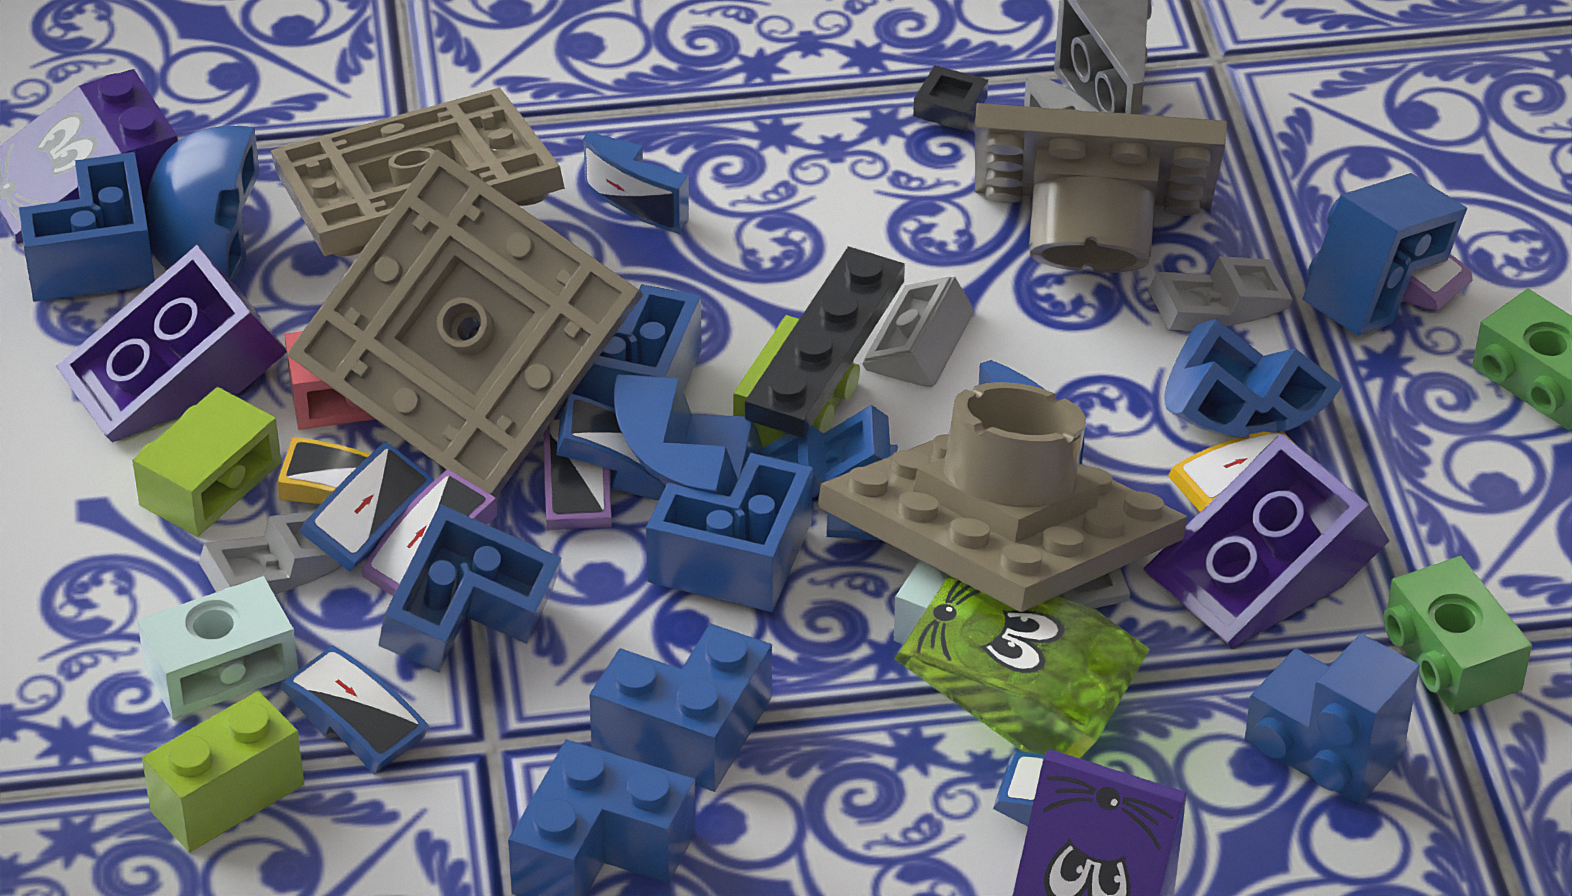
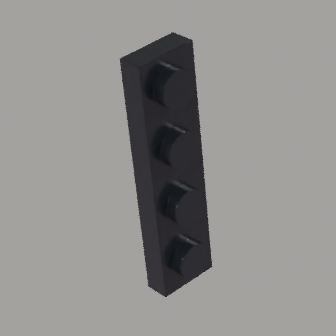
[745,246,905,438]

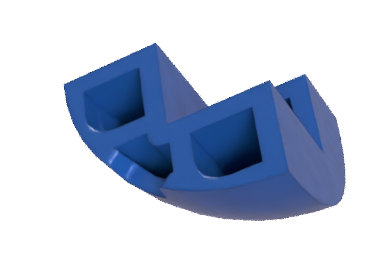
[145,126,260,283]
[1164,319,1343,437]
[614,375,763,497]

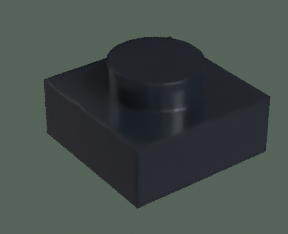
[913,65,989,131]

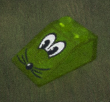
[894,575,1150,758]

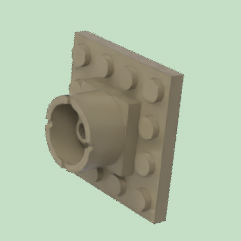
[271,87,565,256]
[975,103,1227,273]
[286,149,643,497]
[818,382,1188,612]

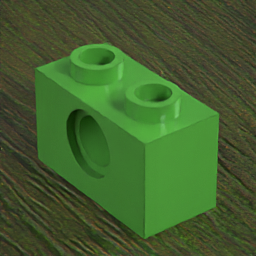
[1472,288,1572,430]
[1383,555,1532,715]

